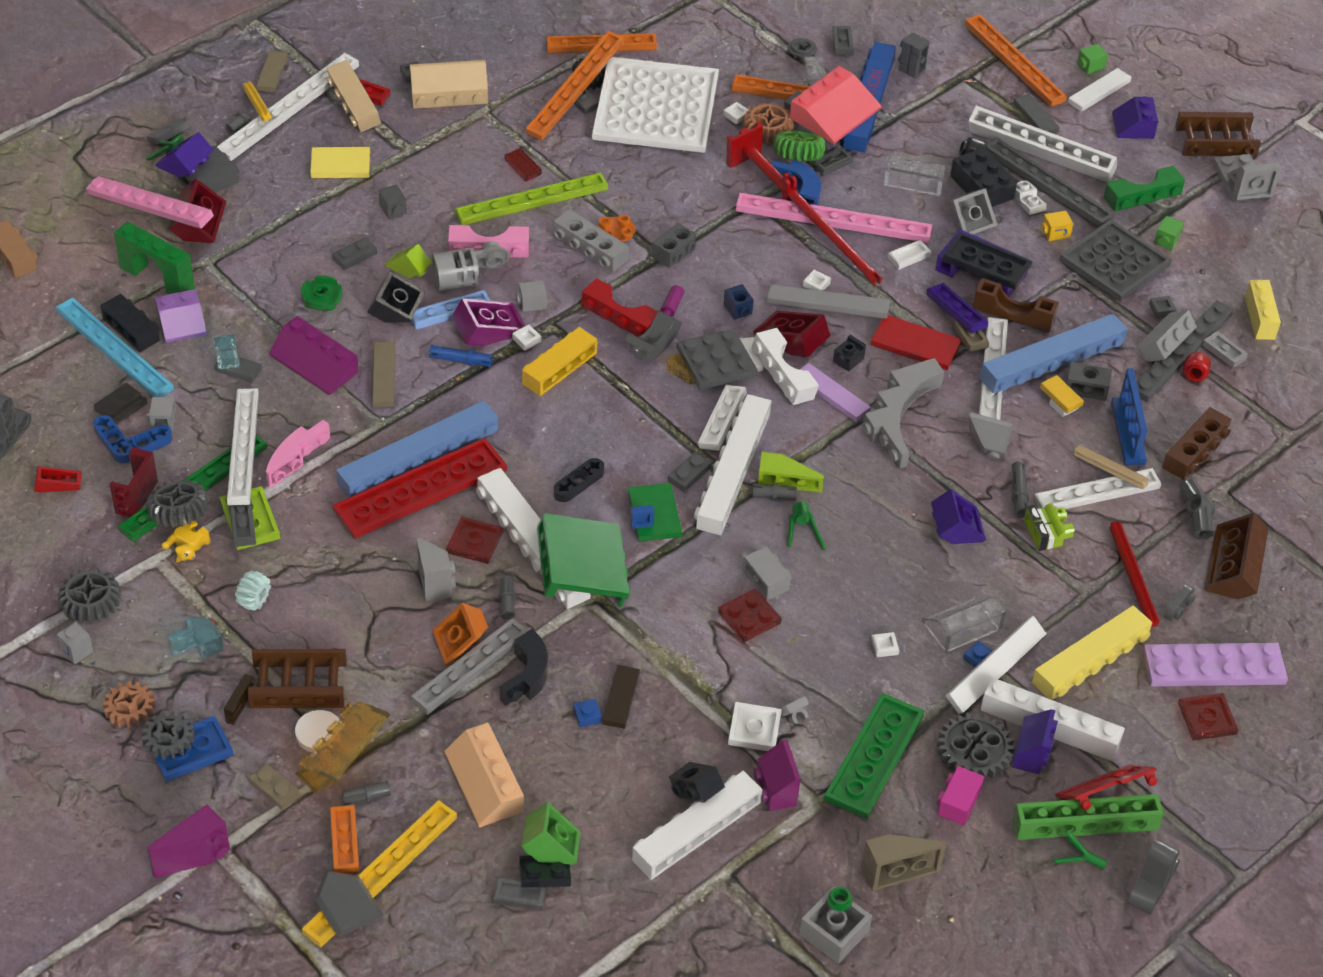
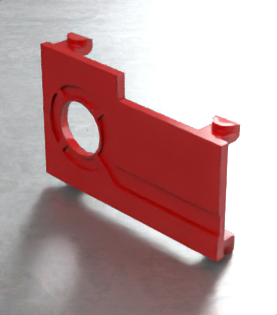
[1055,764,1157,810]

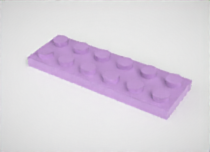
[1143,643,1288,686]

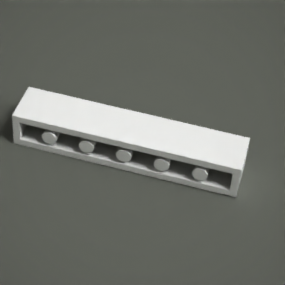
[980,677,1125,762]
[632,771,763,880]

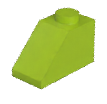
[385,243,432,278]

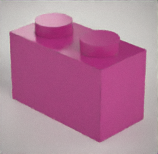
[936,766,985,826]

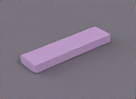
[800,363,871,422]

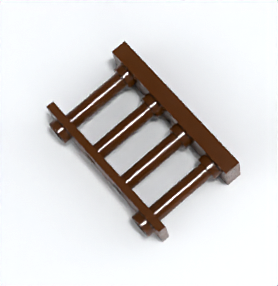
[1175,112,1261,156]
[248,648,347,709]

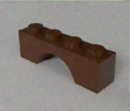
[973,278,1059,332]

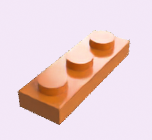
[330,805,359,874]

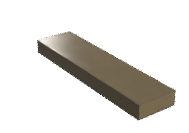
[373,342,395,407]

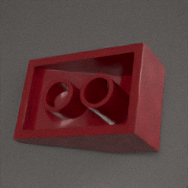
[753,311,831,358]

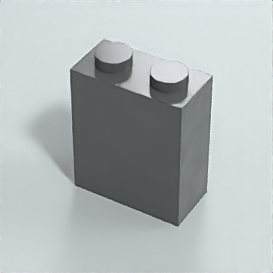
[178,146,239,193]

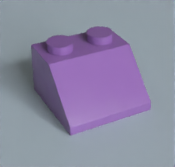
[155,289,207,343]

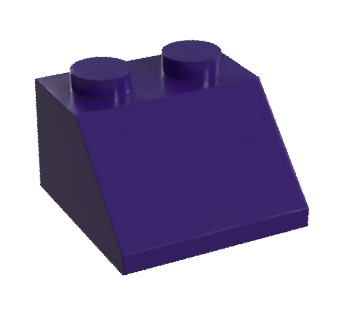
[1112,96,1158,139]
[155,132,213,177]
[931,489,986,544]

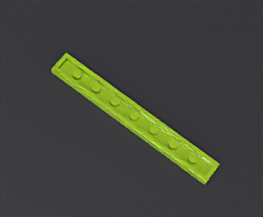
[455,172,608,225]

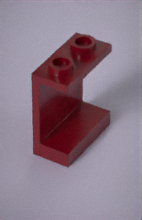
[109,447,158,517]

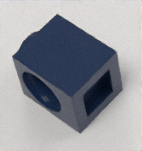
[723,284,754,320]

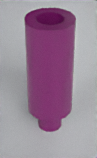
[660,285,685,317]

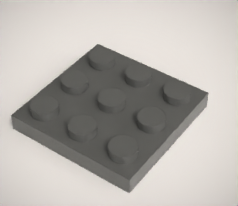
[676,329,758,390]

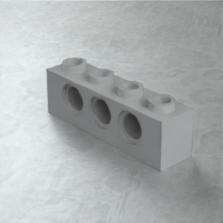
[553,209,629,273]

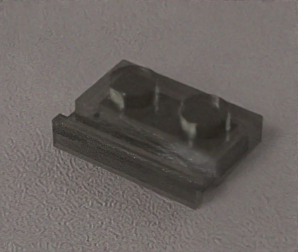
[94,382,148,425]

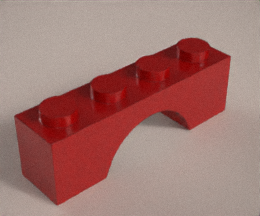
[581,278,658,337]

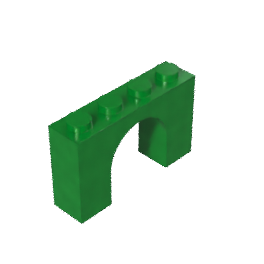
[114,221,195,294]

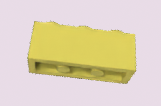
[1245,280,1281,340]

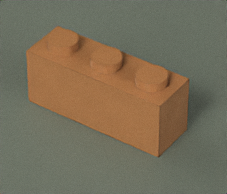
[0,220,38,278]

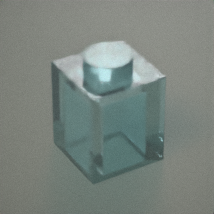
[214,334,240,370]

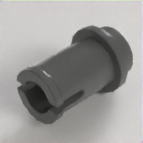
[225,112,249,135]

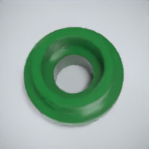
[827,887,853,912]

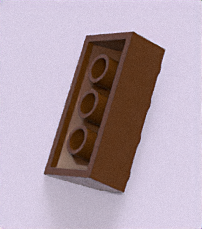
[1205,512,1268,599]

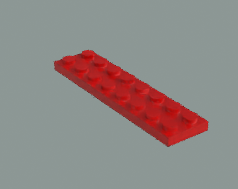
[333,438,507,539]

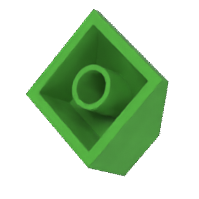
[521,802,581,865]

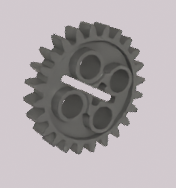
[937,712,1015,781]

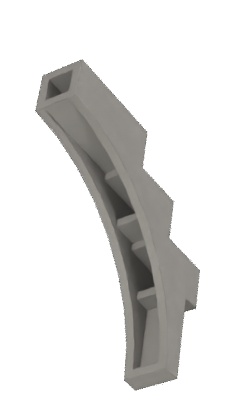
[862,358,944,469]

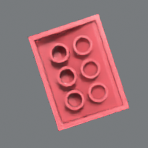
[790,66,881,144]

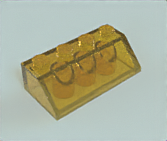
[295,701,390,793]

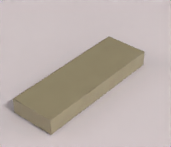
[256,51,288,93]

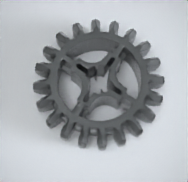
[147,480,208,528]
[58,567,121,624]

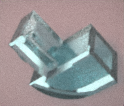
[167,617,224,659]

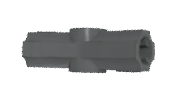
[1179,479,1215,539]

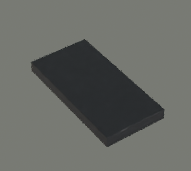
[942,232,1032,290]

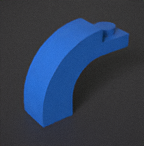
[769,160,821,206]

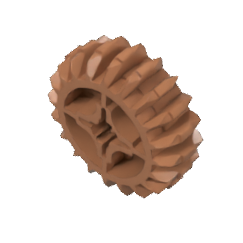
[743,102,794,145]

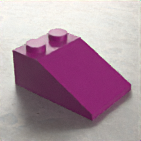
[452,298,525,346]
[147,804,230,878]

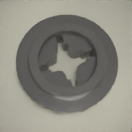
[788,38,817,60]

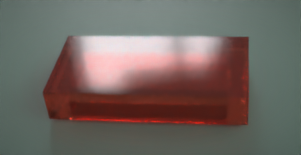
[505,148,542,181]

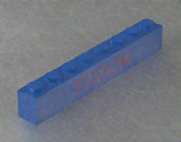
[841,42,896,153]

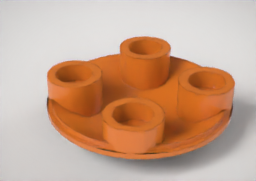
[597,215,636,242]

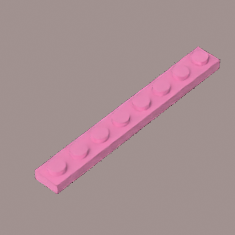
[85,176,214,229]

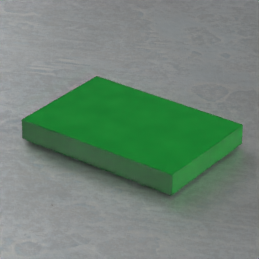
[628,483,682,542]

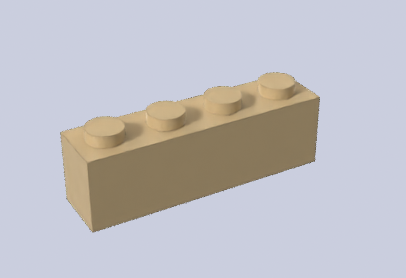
[326,59,381,133]

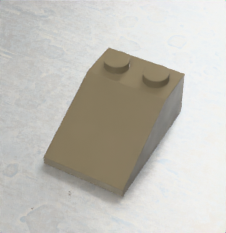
[861,834,946,891]

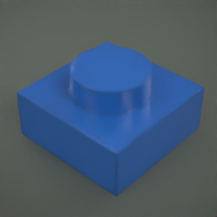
[630,505,654,529]
[963,641,992,667]
[573,699,602,727]

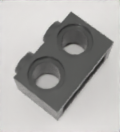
[651,223,696,268]

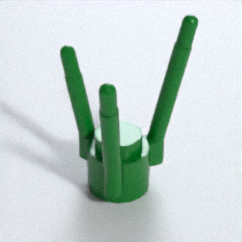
[787,502,826,550]

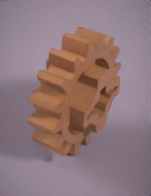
[103,681,156,729]

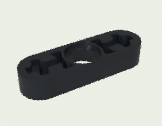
[554,458,604,502]

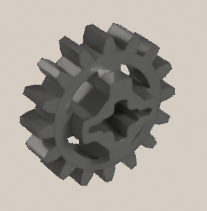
[141,711,195,760]

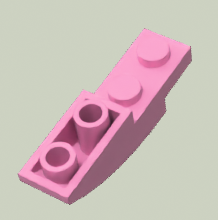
[266,420,331,488]

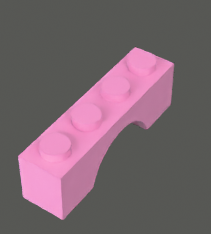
[448,225,529,258]

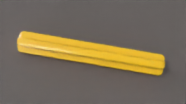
[242,81,272,122]

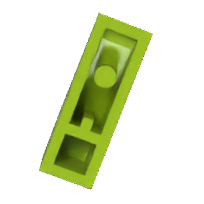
[758,452,824,493]

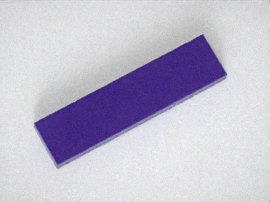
[927,283,988,333]

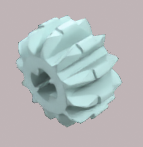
[235,570,271,611]

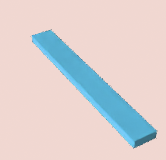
[56,297,174,397]

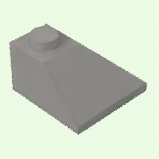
[952,188,997,234]
[969,412,1012,460]

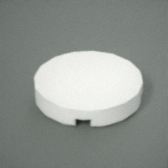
[295,710,343,753]

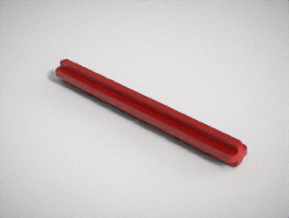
[1109,521,1160,628]

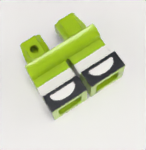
[1024,503,1075,551]

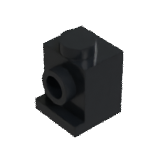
[833,335,866,372]

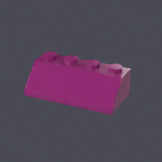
[269,316,358,395]

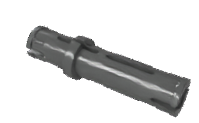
[1012,461,1029,518]

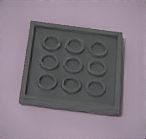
[1059,219,1172,302]

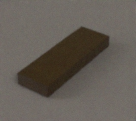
[602,665,640,729]

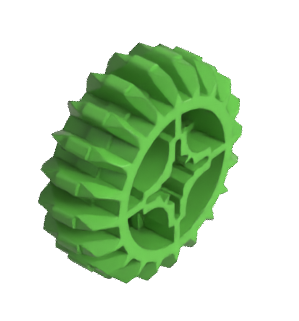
[774,130,826,161]

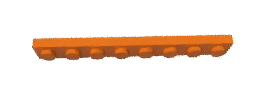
[965,14,1067,107]
[526,30,624,141]

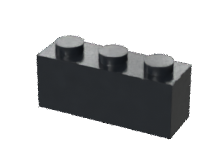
[100,294,160,353]

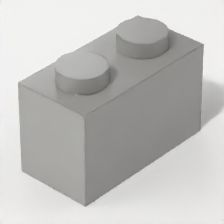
[743,547,792,601]

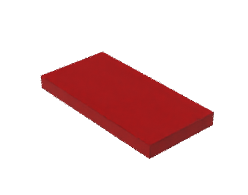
[871,315,962,370]

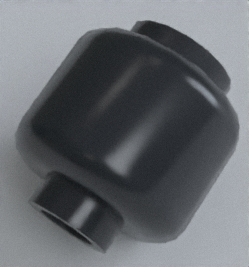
[959,137,989,156]

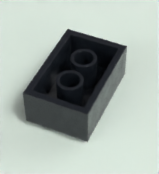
[950,147,1018,207]

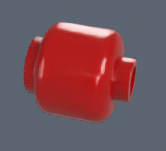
[1183,352,1211,382]

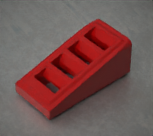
[34,466,82,492]

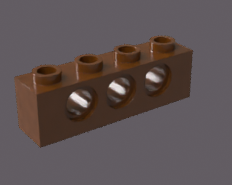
[1162,407,1231,480]

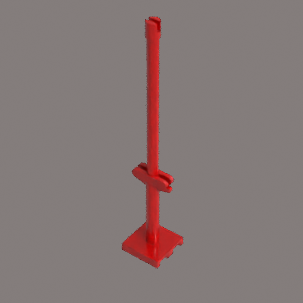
[726,121,882,286]

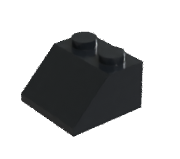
[367,271,425,322]

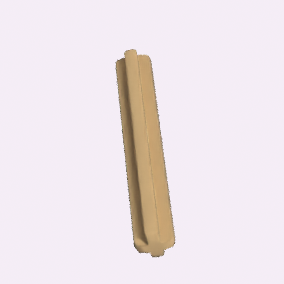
[1074,445,1149,489]

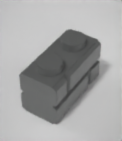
[898,33,930,78]

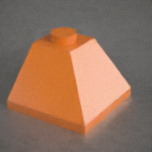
[432,602,488,666]

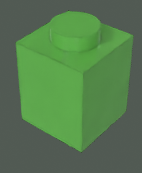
[1077,44,1108,75]
[1154,216,1184,251]

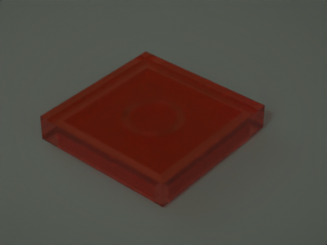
[446,516,503,564]
[1178,693,1239,741]

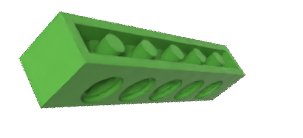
[1012,794,1164,840]

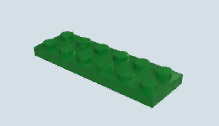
[824,693,925,819]

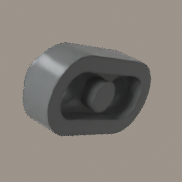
[1163,584,1196,622]

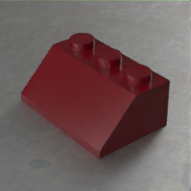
[169,178,227,243]

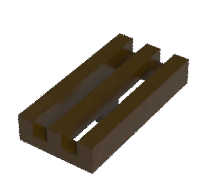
[224,674,254,725]

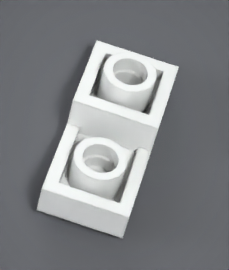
[1015,181,1047,215]

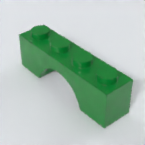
[1104,165,1185,212]

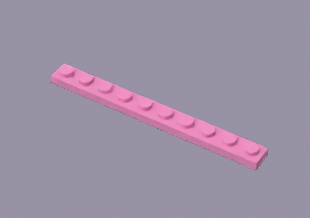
[736,193,932,243]

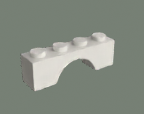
[751,328,819,405]

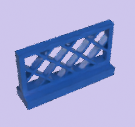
[1111,368,1148,465]

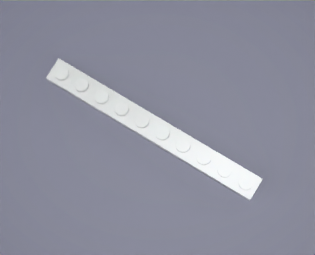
[217,53,359,161]

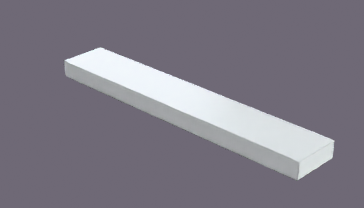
[1034,468,1161,509]
[945,616,1046,714]

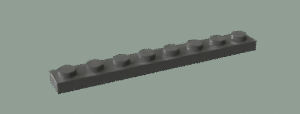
[986,138,1115,227]
[1136,300,1234,402]

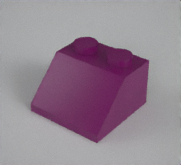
[754,740,801,811]

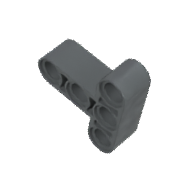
[0,394,32,459]
[1128,839,1180,914]

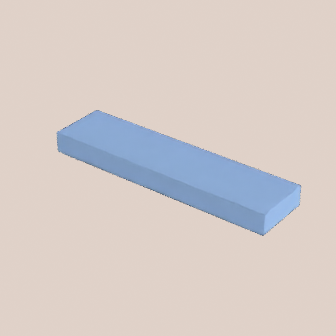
[411,290,490,330]

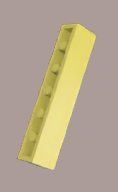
[1032,606,1152,700]

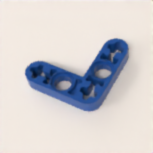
[93,415,173,463]

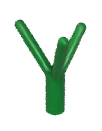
[146,134,184,161]
[1054,830,1107,869]

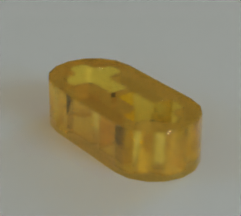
[667,354,696,384]

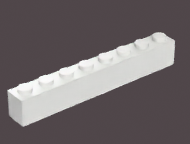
[968,106,1117,182]
[694,394,772,535]
[476,468,590,609]

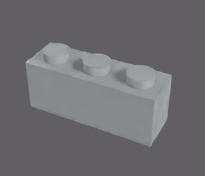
[1138,310,1197,362]

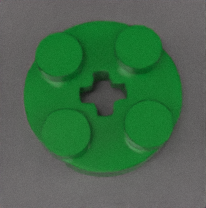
[301,276,343,311]

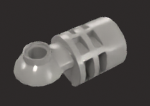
[431,241,510,291]

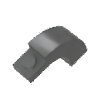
[625,311,682,361]

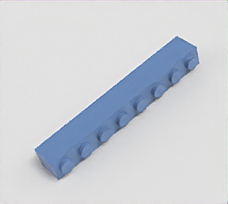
[979,314,1128,394]
[336,401,498,498]

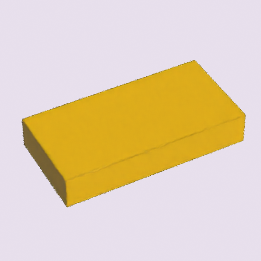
[1040,375,1084,414]

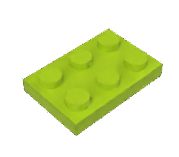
[219,486,281,550]

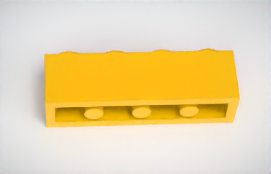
[522,327,597,396]

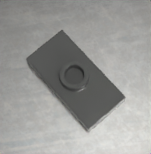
[574,89,599,114]

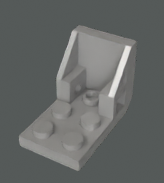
[1213,154,1281,201]

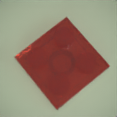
[718,588,782,643]

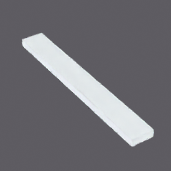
[979,317,1008,420]
[227,388,259,505]

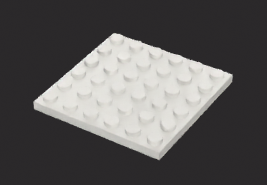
[592,57,719,153]

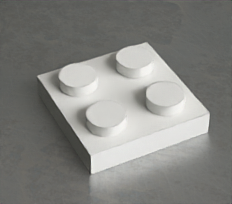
[728,702,782,751]

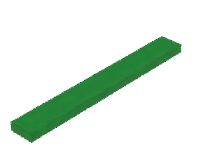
[118,435,267,542]

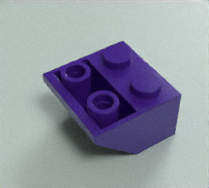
[1012,709,1058,775]

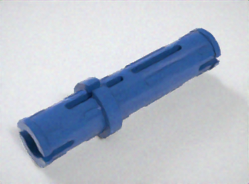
[429,345,493,367]

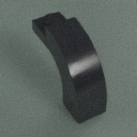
[500,629,548,706]

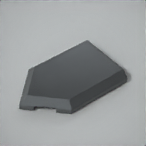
[315,870,383,938]

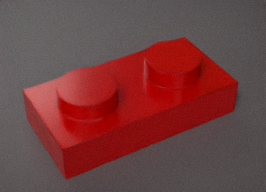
[359,79,390,106]

